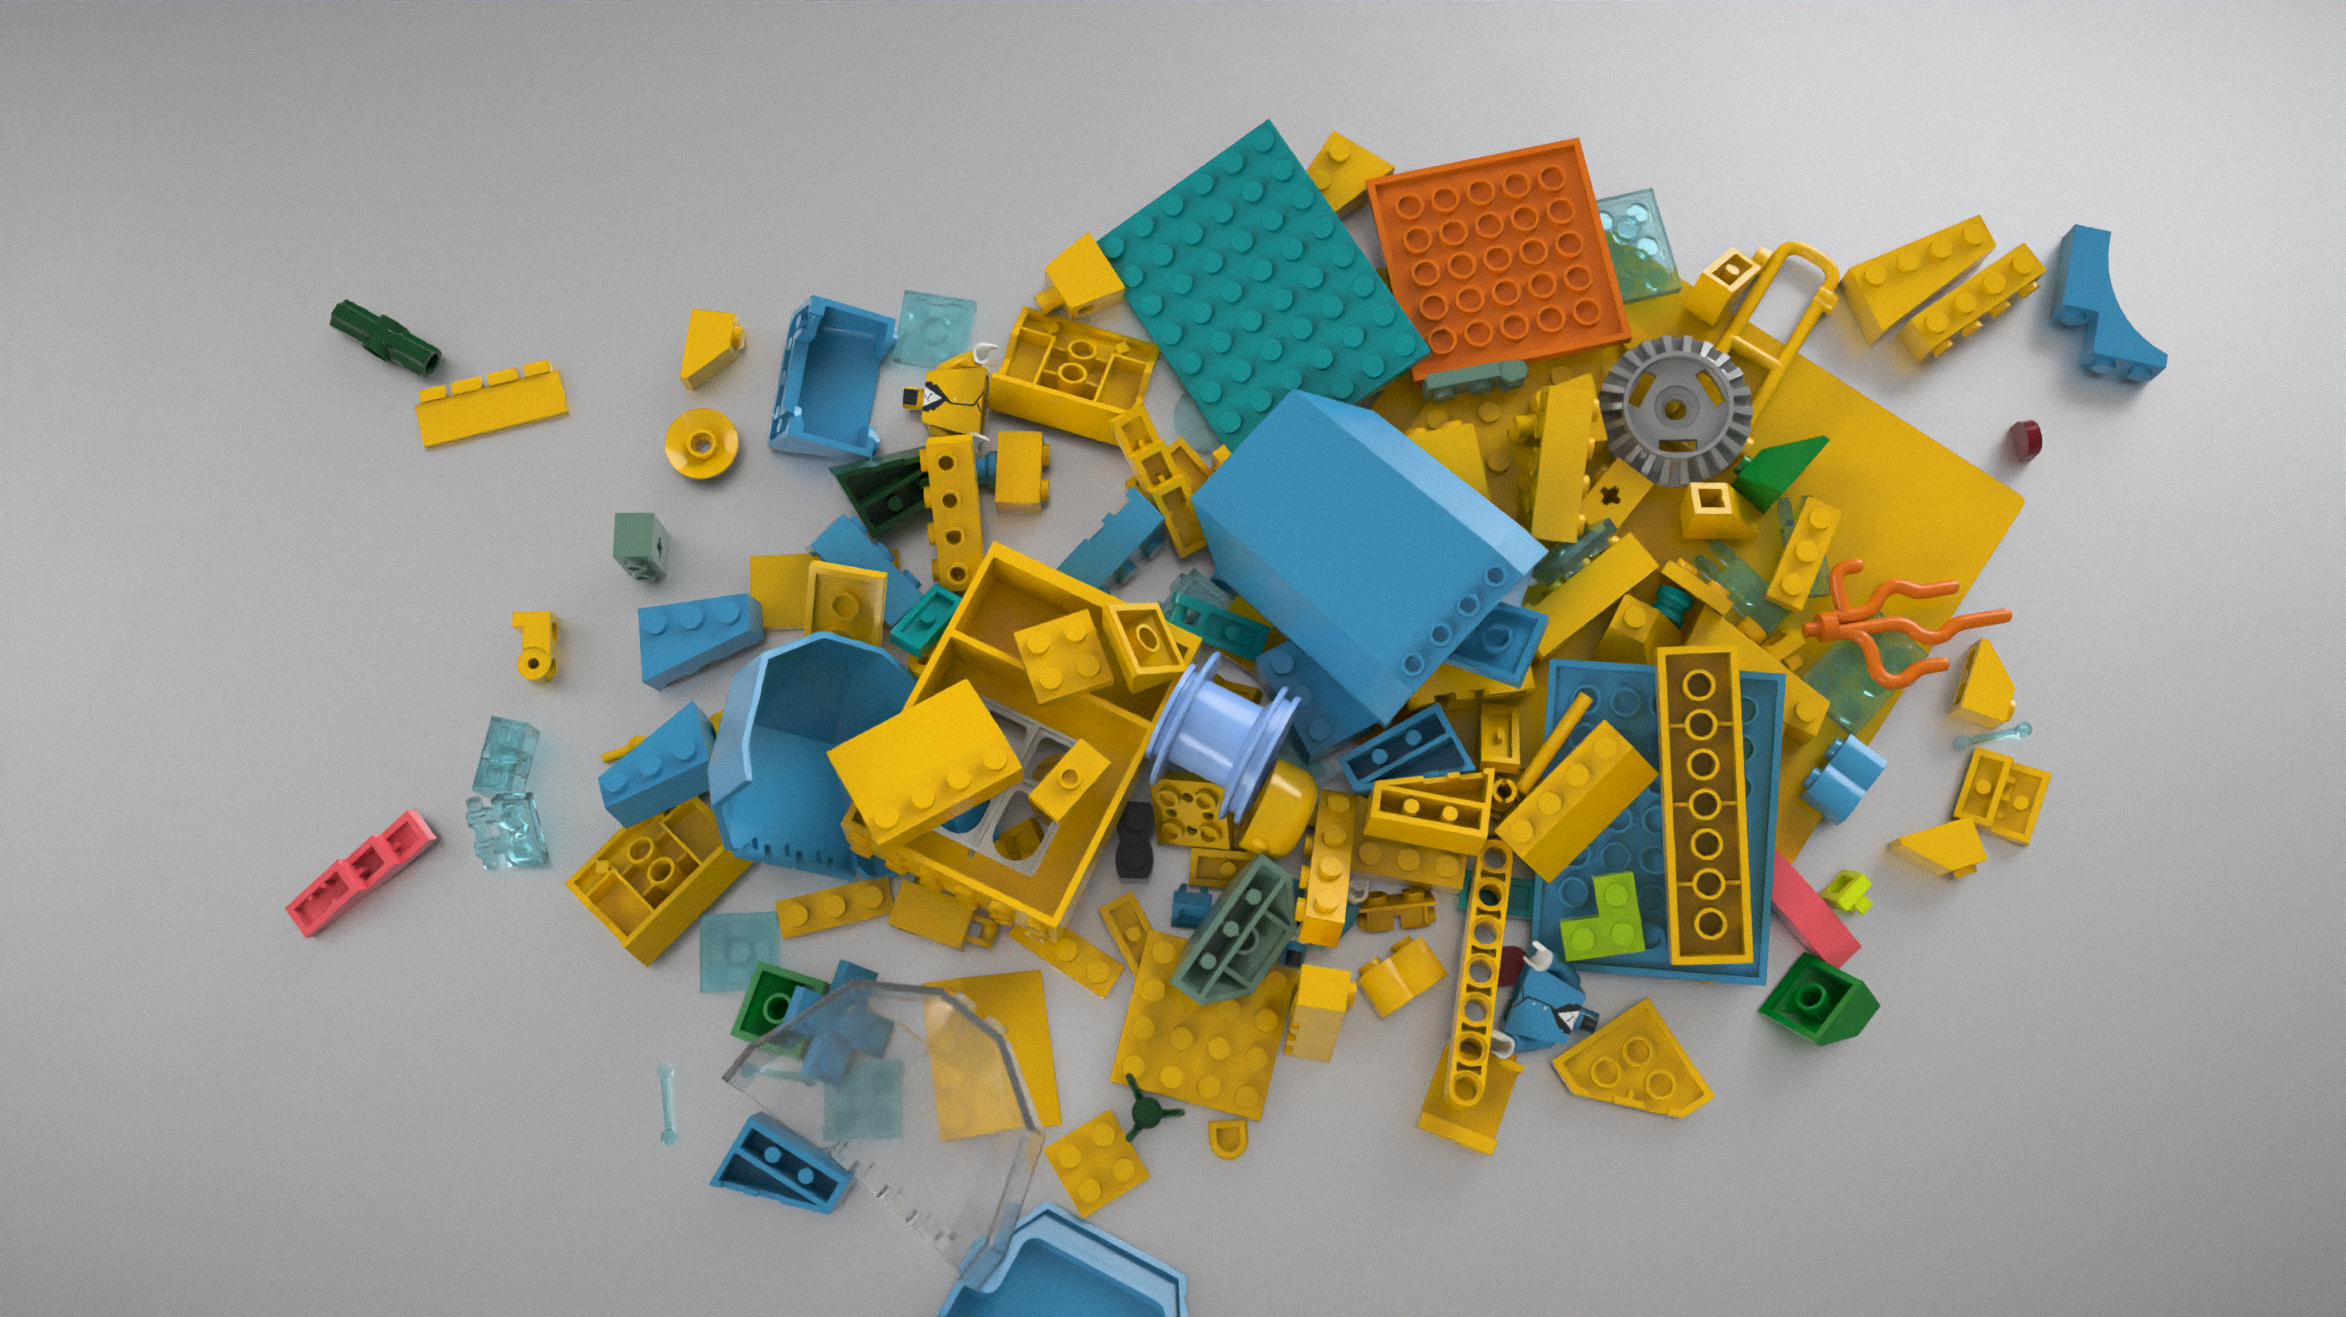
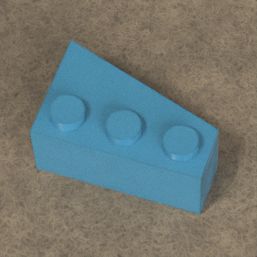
[805,514,924,628]
[709,1111,860,1215]

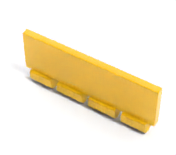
[415,359,569,449]

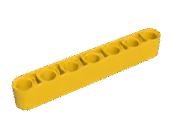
[1444,839,1513,1111]

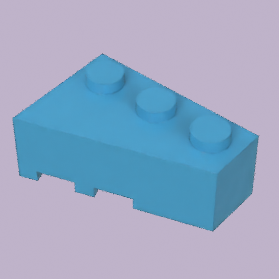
[1056,486,1165,595]
[638,593,764,691]
[1253,640,1378,766]
[598,701,716,829]
[1337,702,1478,797]

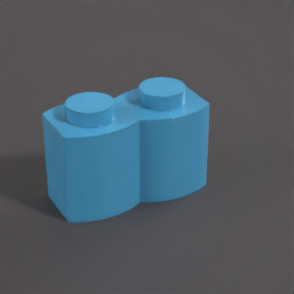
[1800,734,1888,825]

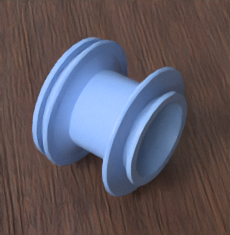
[1145,652,1302,825]

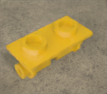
[1357,887,1436,933]

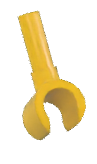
[601,735,647,763]

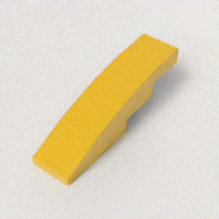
[1108,404,1207,558]

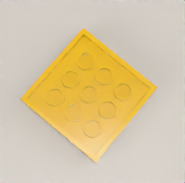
[1108,929,1298,1121]

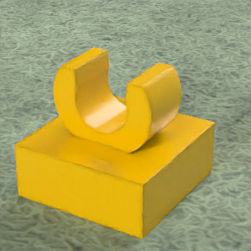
[1759,628,1806,672]

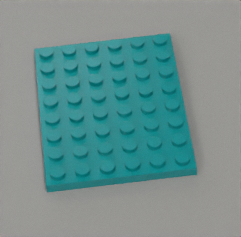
[1096,119,1433,453]

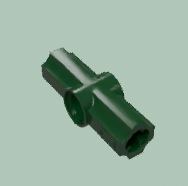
[329,299,442,379]

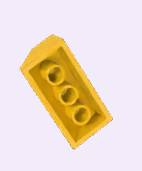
[1493,719,1659,884]

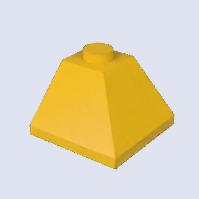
[1589,593,1686,665]

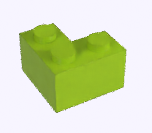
[1559,870,1645,962]

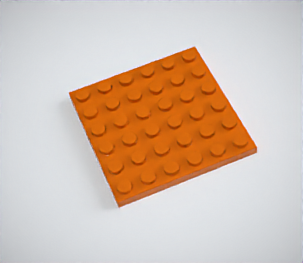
[1365,137,1632,387]

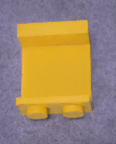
[1415,1038,1525,1156]

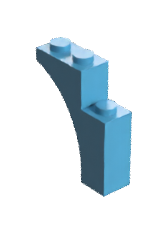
[2050,224,2168,381]

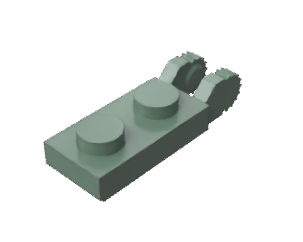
[1421,359,1529,403]

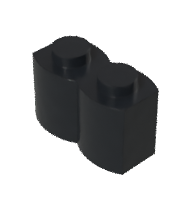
[1115,802,1155,884]

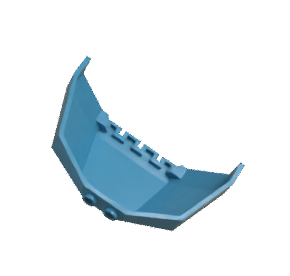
[708,631,1000,881]

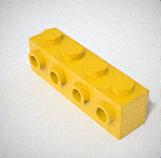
[1896,242,2047,363]
[920,434,985,592]
[1523,532,1659,665]
[1294,788,1358,948]

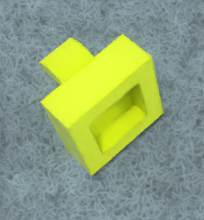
[1819,869,1873,916]

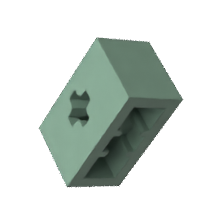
[613,513,669,581]

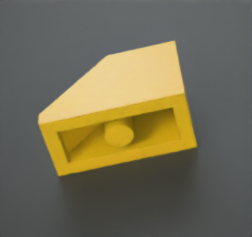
[1682,247,1762,326]
[680,309,745,390]
[1949,638,2016,730]
[1888,816,1988,879]

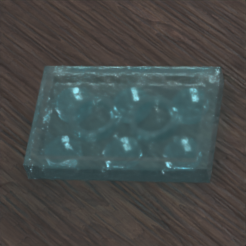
[1596,188,1682,305]
[1801,611,1930,736]

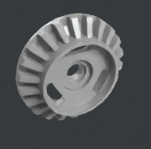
[1599,335,1753,487]

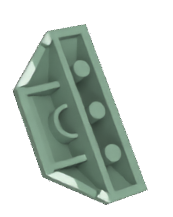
[1169,853,1297,1006]

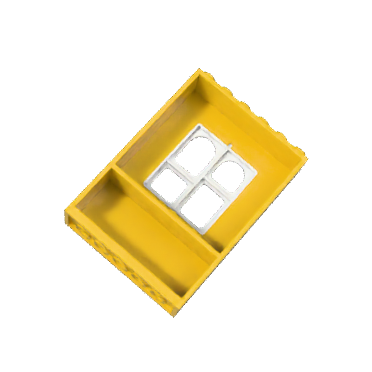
[841,541,1203,944]

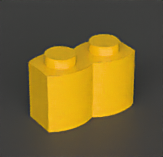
[1355,935,1448,1020]

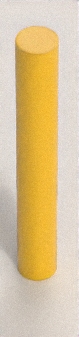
[1515,691,1593,795]

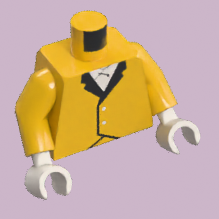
[903,342,998,459]

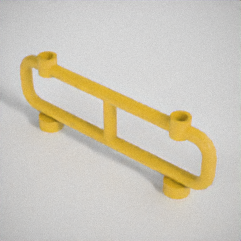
[1664,241,1841,458]

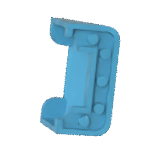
[767,295,898,461]

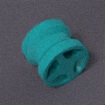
[1650,585,1694,630]

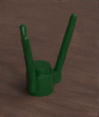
[1125,1073,1185,1143]

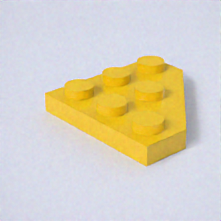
[1550,997,1715,1119]

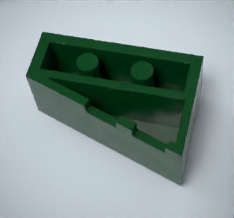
[828,446,930,538]

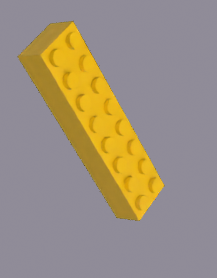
[1654,644,1754,965]

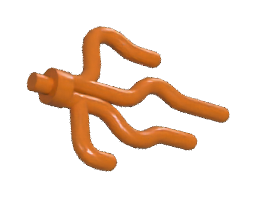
[1802,558,2012,690]

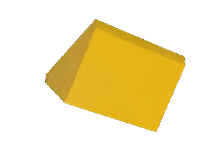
[1102,603,1187,695]

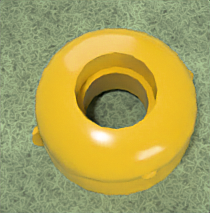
[1238,758,1318,860]

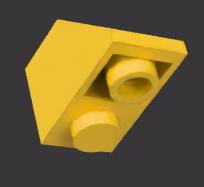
[1679,482,1759,540]

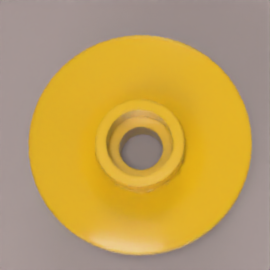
[665,408,739,480]

